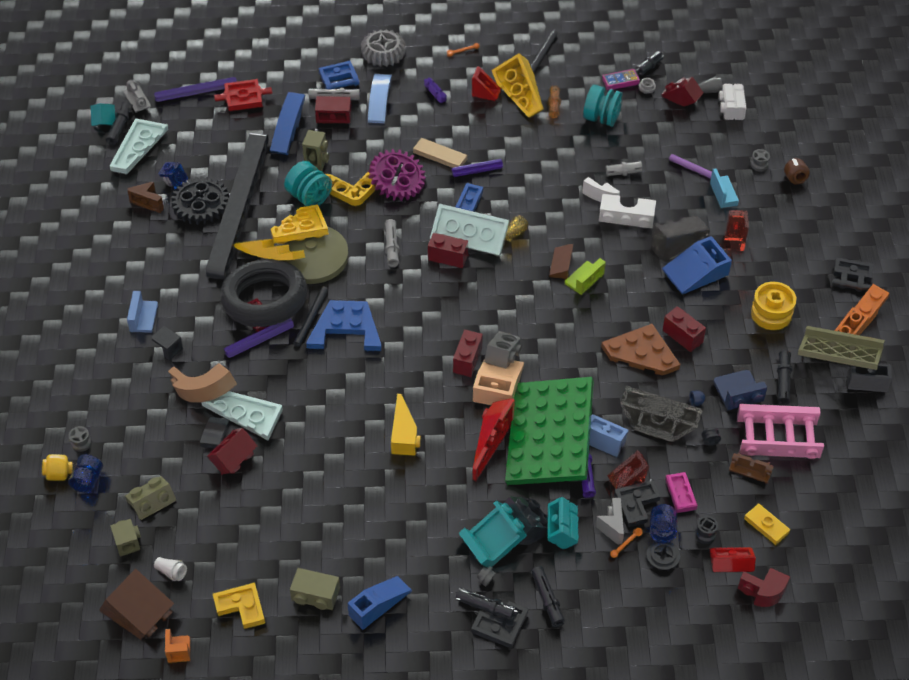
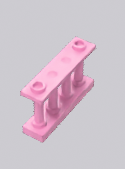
[737,404,824,459]

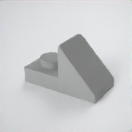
[596,498,624,545]

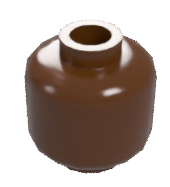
[784,158,810,184]

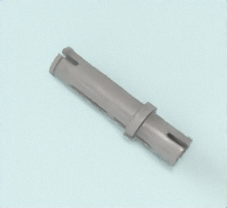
[308,88,360,100]
[385,219,400,267]

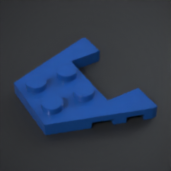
[306,300,382,351]

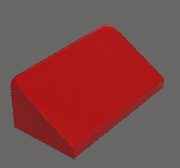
[710,547,756,572]

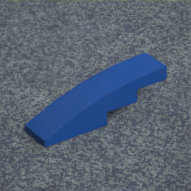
[270,92,305,155]

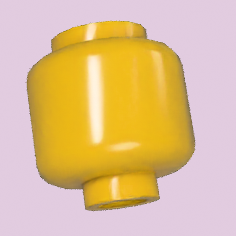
[42,454,72,481]

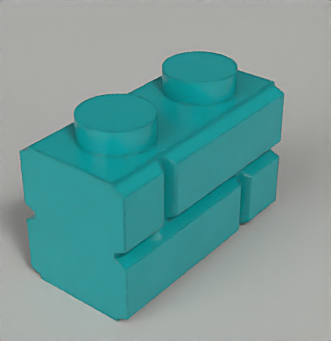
[548,497,579,549]

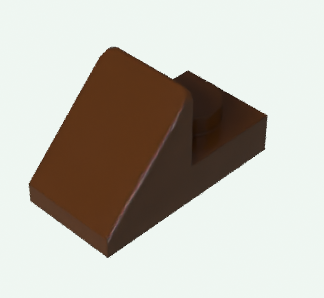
[127,182,164,213]

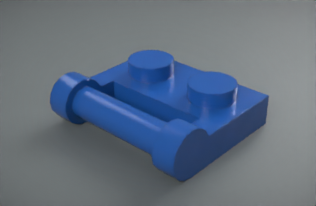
[319,61,360,89]

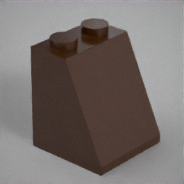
[99,568,174,640]

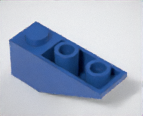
[348,576,412,630]

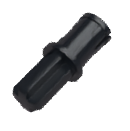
[635,52,664,76]

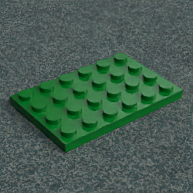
[505,377,594,485]

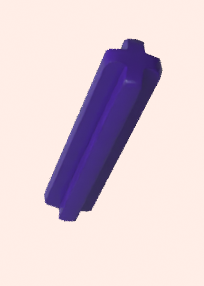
[452,159,503,177]

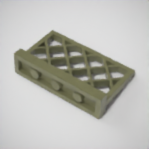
[798,326,885,370]

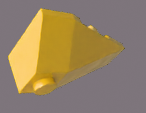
[491,53,544,118]

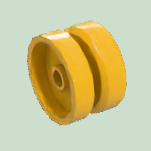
[751,282,797,330]

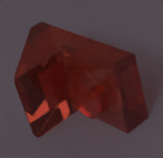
[607,451,650,489]

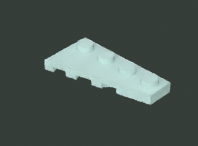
[110,118,169,174]
[201,391,283,440]

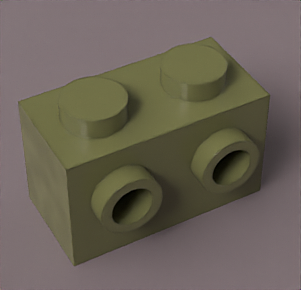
[302,130,329,171]
[290,568,340,610]

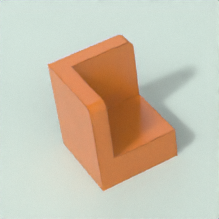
[165,629,190,663]

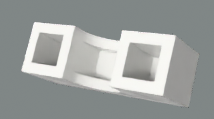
[599,194,656,228]

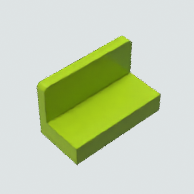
[565,258,606,295]

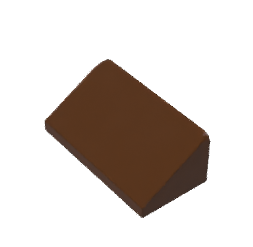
[549,244,573,279]

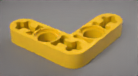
[326,172,376,206]

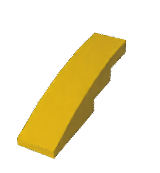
[234,239,305,260]

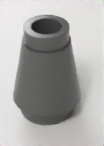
[698,76,723,94]

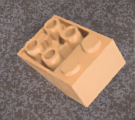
[473,359,524,405]

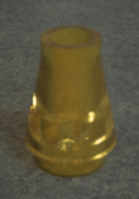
[505,215,528,241]

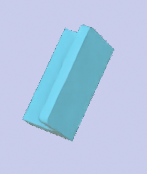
[710,169,739,208]

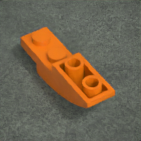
[834,284,889,335]

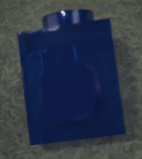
[158,162,188,190]

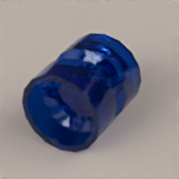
[68,454,103,493]
[650,504,678,543]

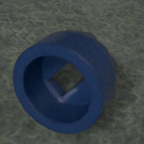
[689,390,705,407]

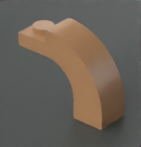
[168,363,237,402]

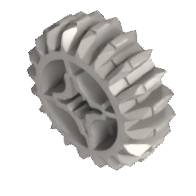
[361,29,405,67]

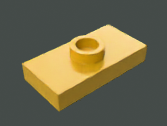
[744,504,790,545]

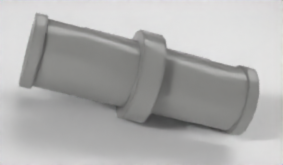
[606,161,642,177]

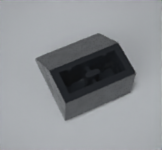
[504,496,548,545]

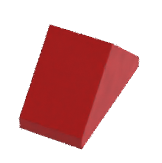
[472,66,501,101]

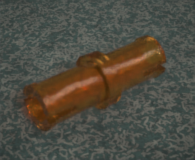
[548,86,561,118]

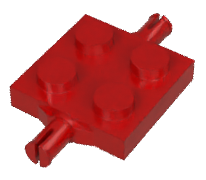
[214,79,272,111]

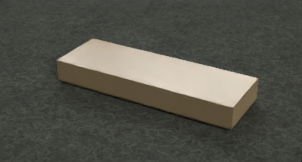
[413,138,467,168]

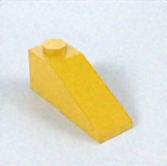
[391,394,421,456]

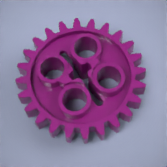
[368,149,426,201]

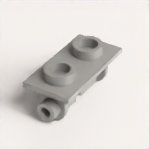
[123,80,151,112]

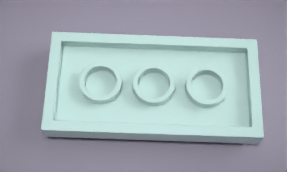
[430,204,510,256]

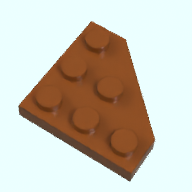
[601,324,680,376]

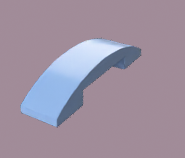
[368,74,392,124]

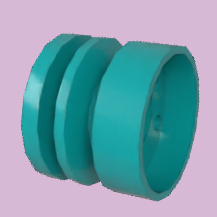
[583,84,622,127]
[284,161,332,206]

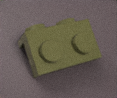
[125,476,176,520]

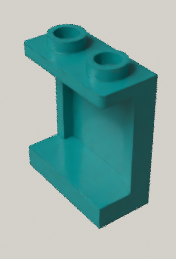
[459,500,527,568]

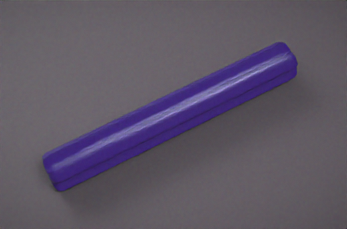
[224,318,294,358]

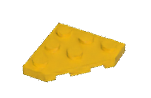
[271,204,329,244]

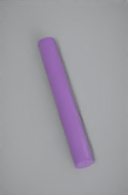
[669,154,712,179]

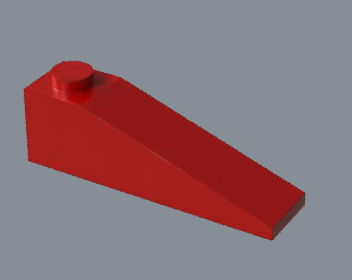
[472,398,515,481]

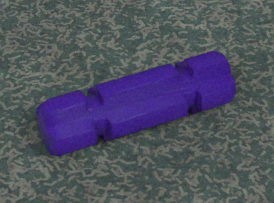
[424,77,447,103]

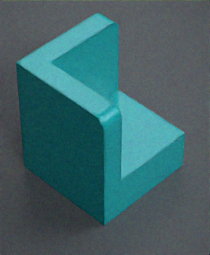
[90,103,115,126]

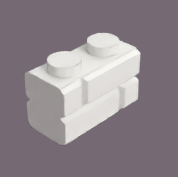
[719,84,746,120]

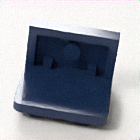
[714,370,767,411]

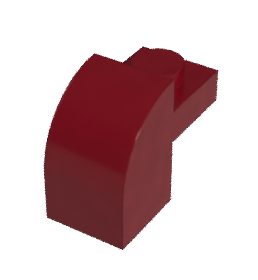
[737,568,790,607]

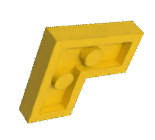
[213,583,265,629]

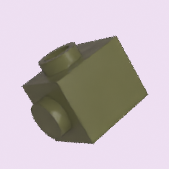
[110,519,141,556]

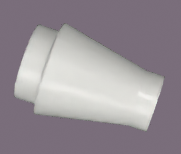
[154,557,187,581]

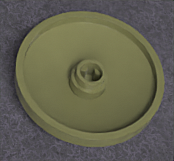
[276,226,348,284]

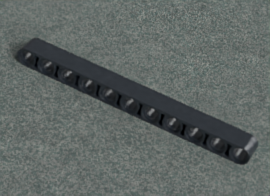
[206,133,269,280]

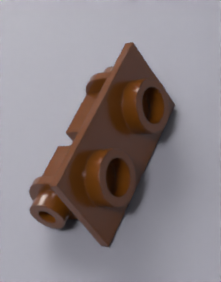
[729,452,773,483]

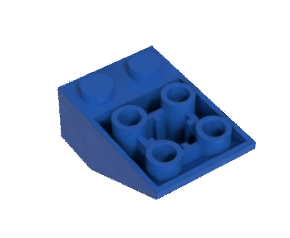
[662,236,732,295]

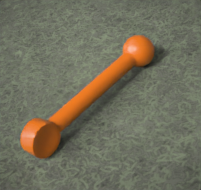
[447,43,479,57]
[610,528,642,558]

